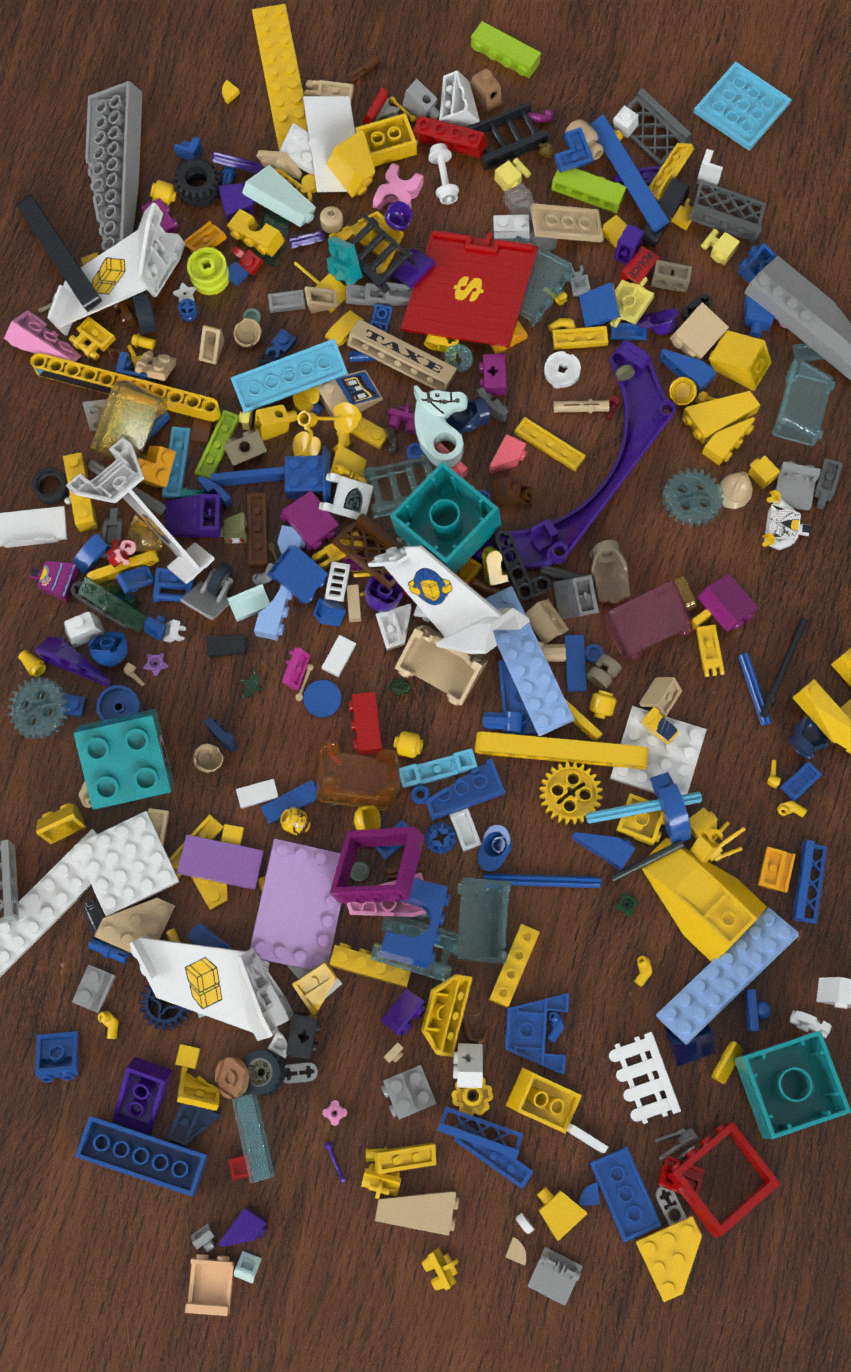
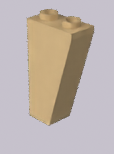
[375,1191,460,1236]

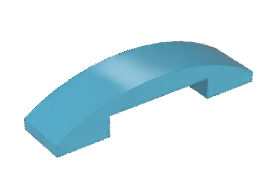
[397,748,478,788]

